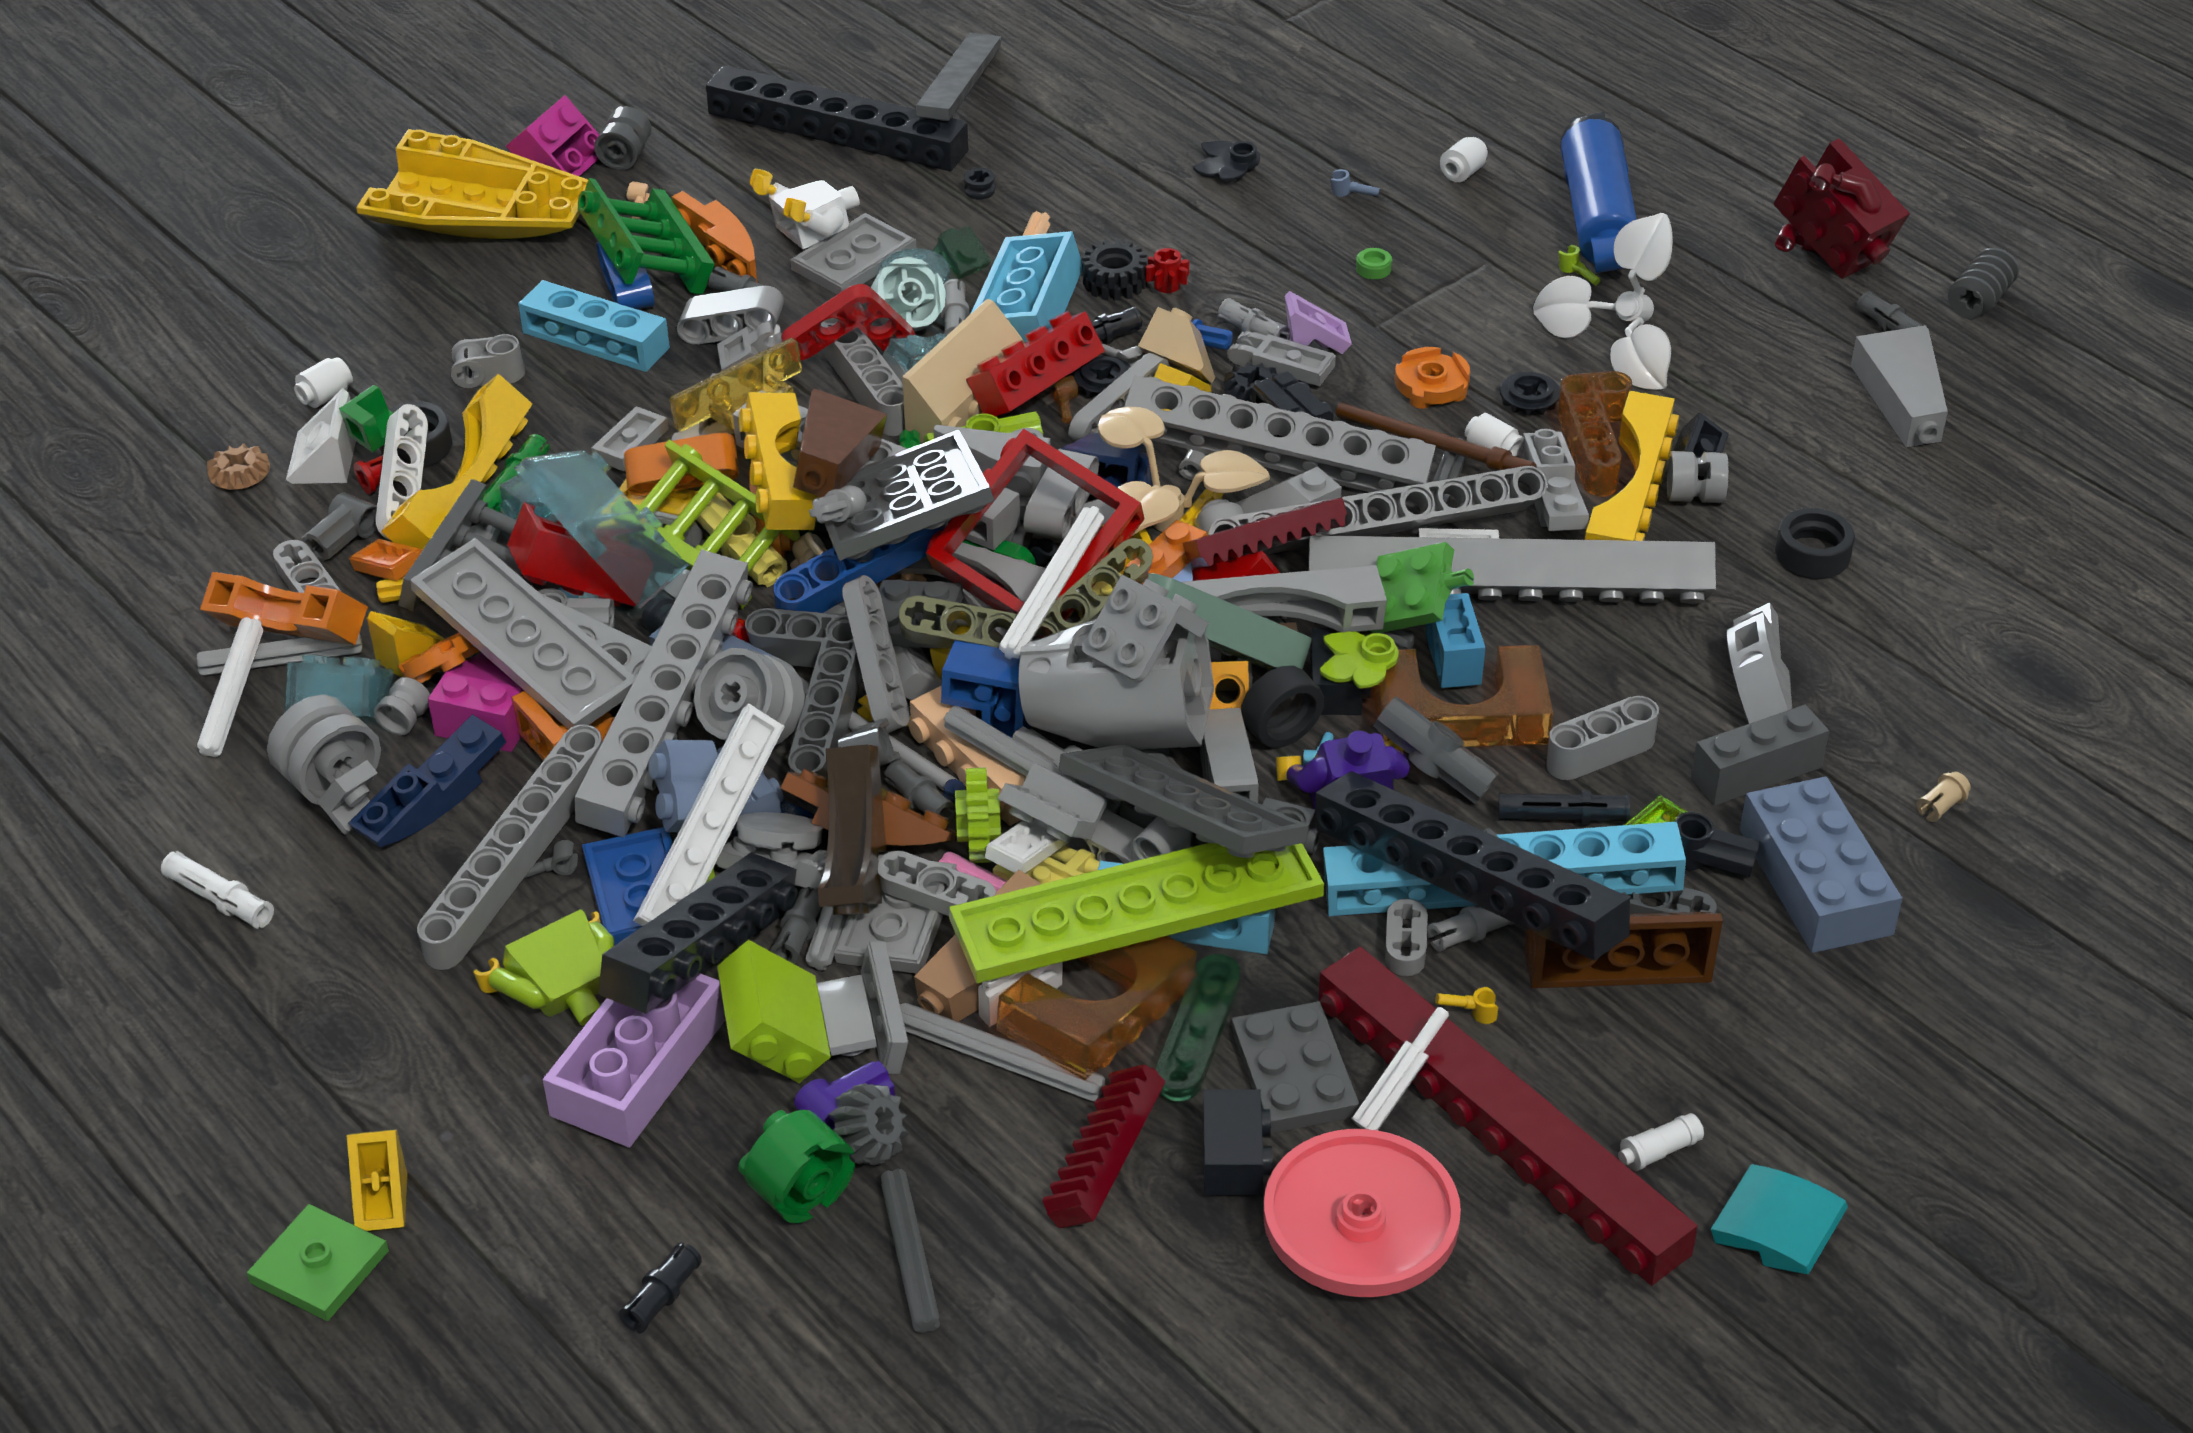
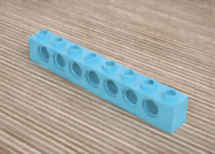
[1323,822,1686,916]

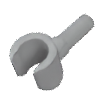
[1102,343,1142,366]

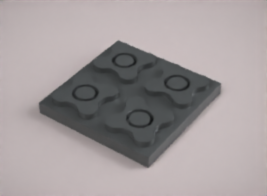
[819,430,995,561]

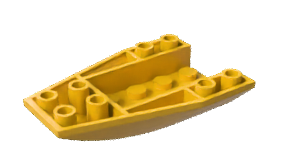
[356,129,588,239]

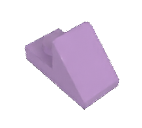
[1285,291,1352,354]

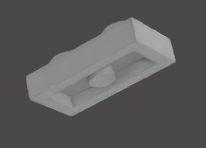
[591,406,669,471]

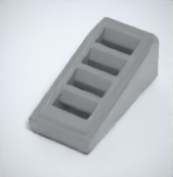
[893,646,942,701]

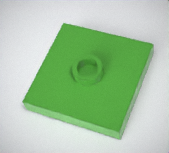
[247,1204,389,1322]

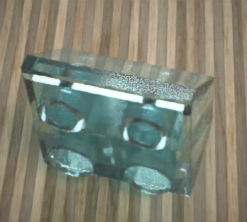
[285,655,394,717]

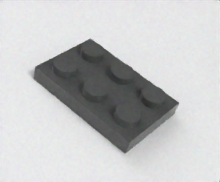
[1231,1001,1360,1133]

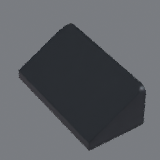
[1666,412,1729,480]

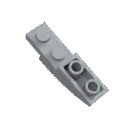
[1523,429,1589,531]
[1727,603,1792,724]

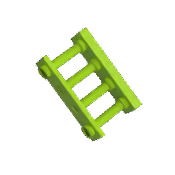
[610,439,801,610]

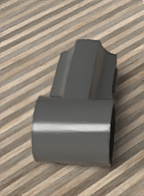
[301,492,377,563]

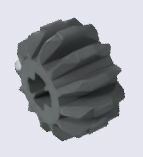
[828,1083,909,1165]

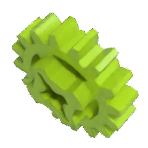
[955,768,1001,863]

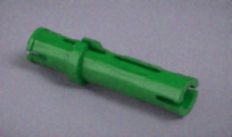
[483,434,550,512]

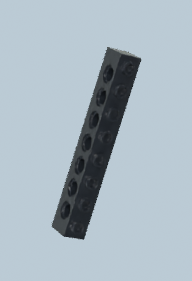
[706,65,969,172]
[1316,771,1630,961]

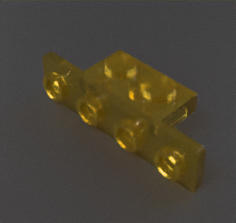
[669,338,802,432]

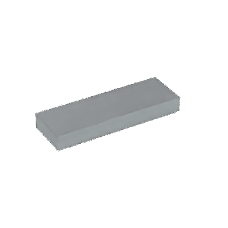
[860,941,908,1074]

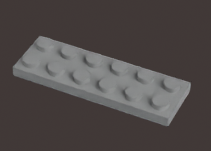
[410,538,636,729]

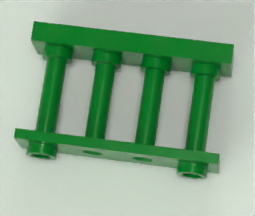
[578,178,715,294]

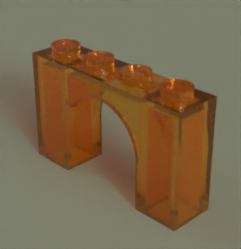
[1373,645,1553,747]
[996,936,1197,1081]

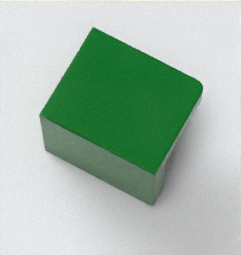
[339,385,393,453]

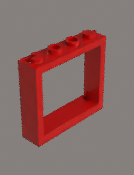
[926,428,1145,639]

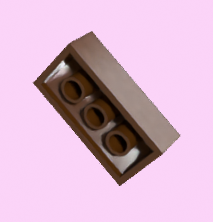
[1524,912,1723,988]

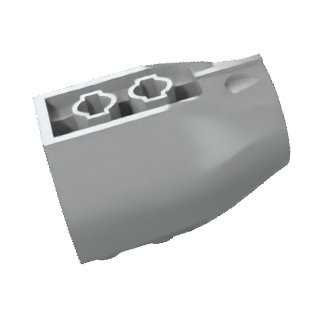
[1019,620,1214,750]

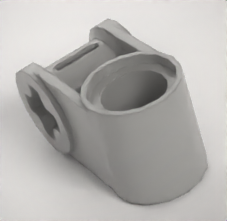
[451,334,525,388]

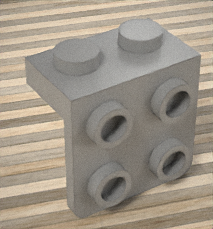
[1082,575,1209,682]

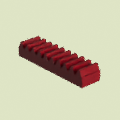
[1182,497,1347,568]
[1042,1064,1165,1229]

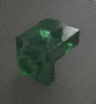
[932,225,991,279]

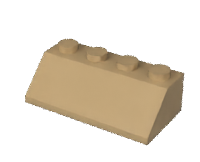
[902,299,1025,444]

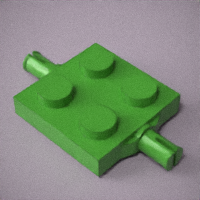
[1370,542,1474,633]

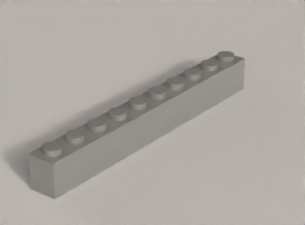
[1308,536,1716,604]

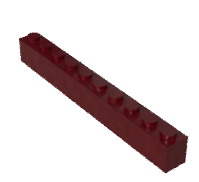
[1318,946,1698,1286]

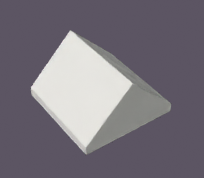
[286,388,356,484]

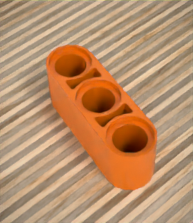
[624,433,739,496]

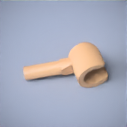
[627,181,650,219]

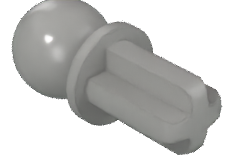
[809,485,867,523]

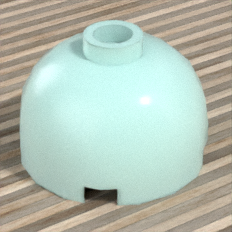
[871,257,946,331]

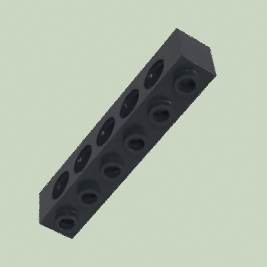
[598,852,797,1014]

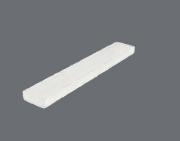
[633,704,785,926]

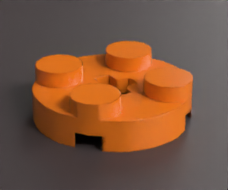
[1394,347,1470,409]
[398,632,479,683]

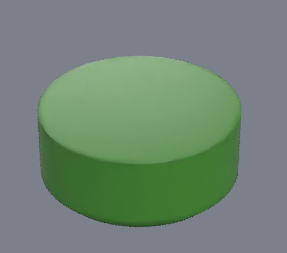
[1356,248,1392,279]

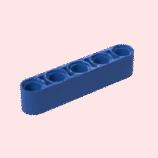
[774,521,949,613]

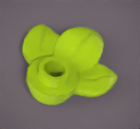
[1320,631,1399,688]

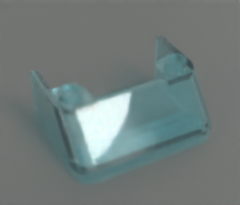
[514,450,689,608]

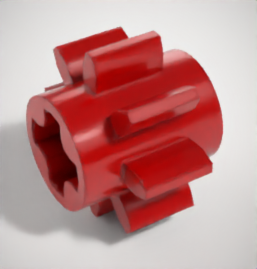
[1145,248,1190,293]

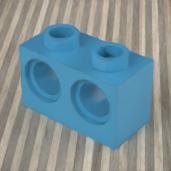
[1425,593,1485,688]

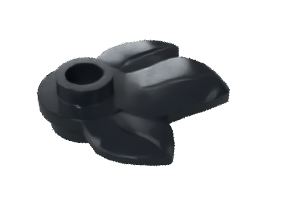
[1193,141,1260,181]

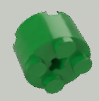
[738,1110,855,1223]

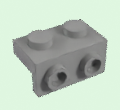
[998,764,1108,842]

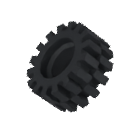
[1082,239,1147,301]

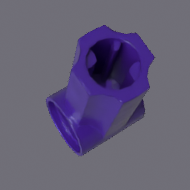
[794,1061,895,1130]

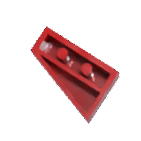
[507,502,652,606]

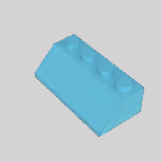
[971,231,1082,342]

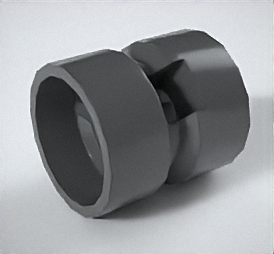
[595,106,652,170]

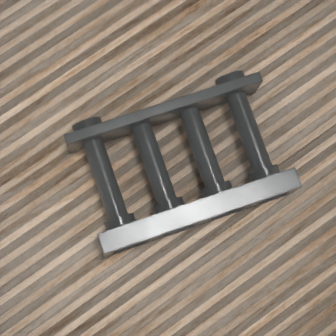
[398,479,559,612]

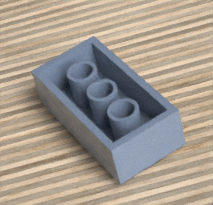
[1739,776,1903,953]

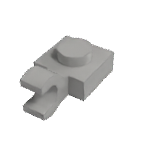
[717,321,783,376]

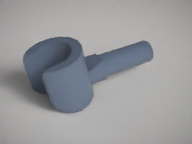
[1330,169,1380,197]

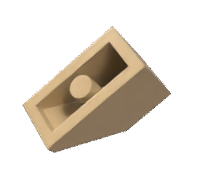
[1138,307,1215,384]

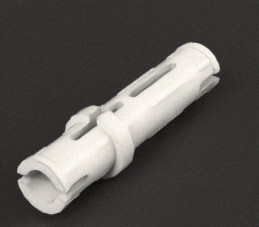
[161,851,274,929]

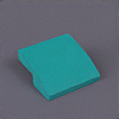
[1711,1164,1848,1275]

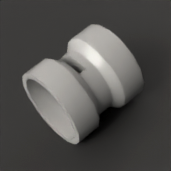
[374,677,430,736]

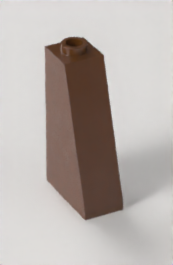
[793,388,887,497]

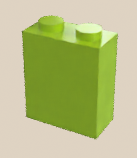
[717,940,831,1083]

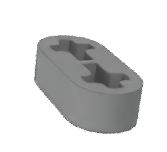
[1385,899,1428,976]

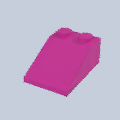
[428,652,538,752]

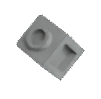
[318,760,378,834]

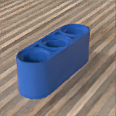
[596,242,655,310]

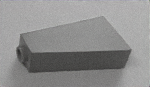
[1851,325,1948,447]
[1199,708,1259,803]

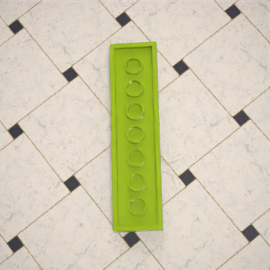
[949,843,1324,983]

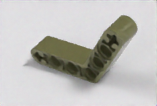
[899,538,1153,649]

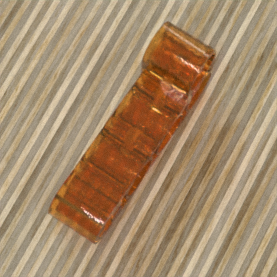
[1558,371,1632,497]

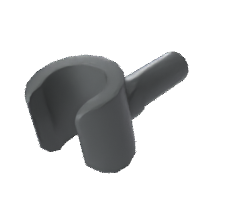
[524,840,578,879]

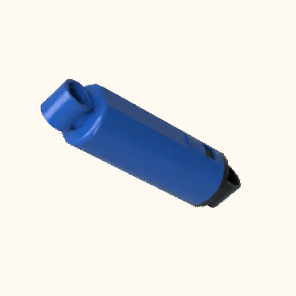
[1560,112,1637,273]

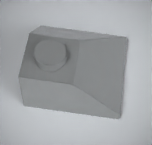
[1236,466,1342,513]

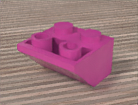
[506,95,599,176]

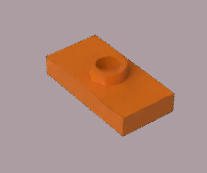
[349,539,423,581]

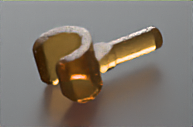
[1054,376,1078,423]

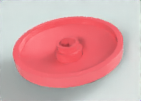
[1263,1129,1461,1297]

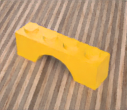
[739,392,819,530]

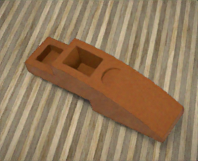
[780,768,957,846]

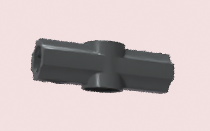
[1373,696,1499,804]

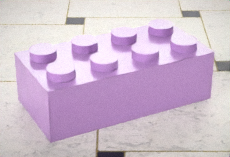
[543,974,726,1148]

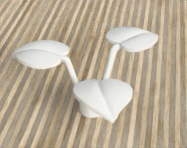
[1533,213,1673,390]

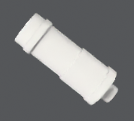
[1618,1113,1704,1171]

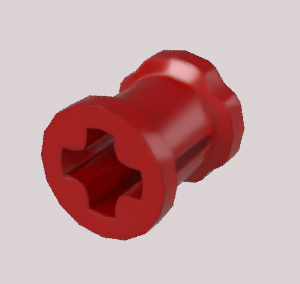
[354,451,384,495]

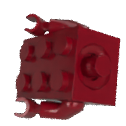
[1773,138,1910,279]

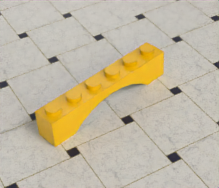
[381,373,532,549]
[1585,391,1679,541]

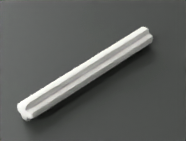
[999,506,1104,660]

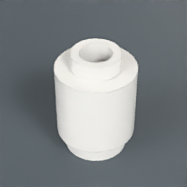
[1440,137,1488,182]
[294,357,353,408]
[1465,413,1524,457]

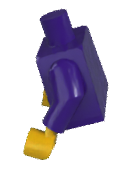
[1275,731,1410,815]

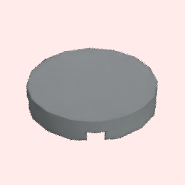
[735,812,823,850]

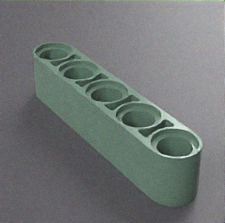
[1147,573,1312,671]

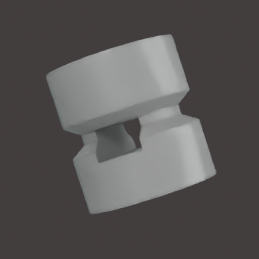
[1667,451,1729,503]

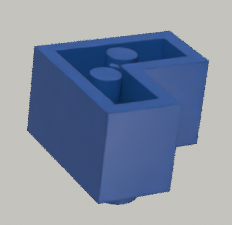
[941,640,1031,738]

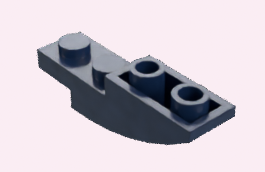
[348,714,507,847]

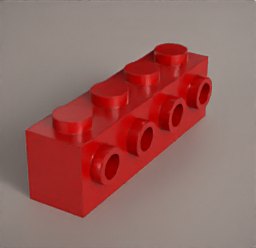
[966,311,1105,416]

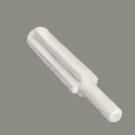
[1351,1007,1449,1131]

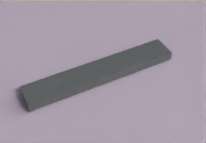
[916,32,1001,121]

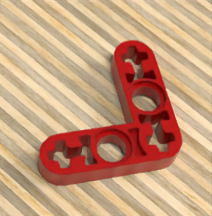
[781,284,918,361]

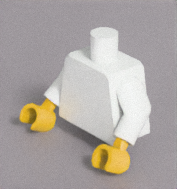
[750,169,860,249]

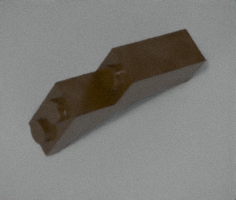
[818,744,887,916]

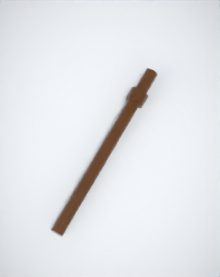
[1336,403,1537,471]

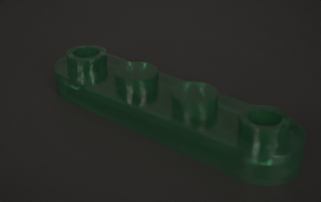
[1155,954,1240,1101]

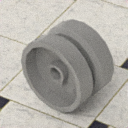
[694,648,805,744]
[267,694,381,804]

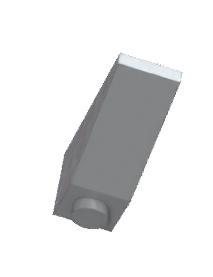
[934,424,1050,497]

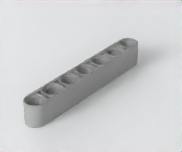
[417,724,602,970]

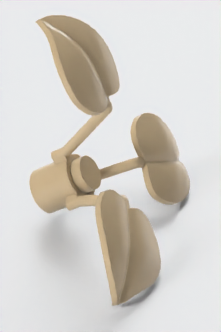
[1098,407,1270,536]

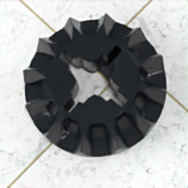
[1074,356,1131,397]
[1223,362,1278,402]
[1500,372,1561,415]

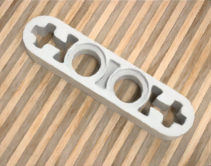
[376,404,428,540]

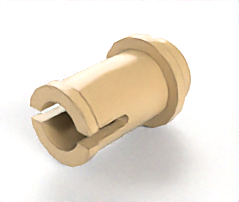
[1916,772,1971,822]

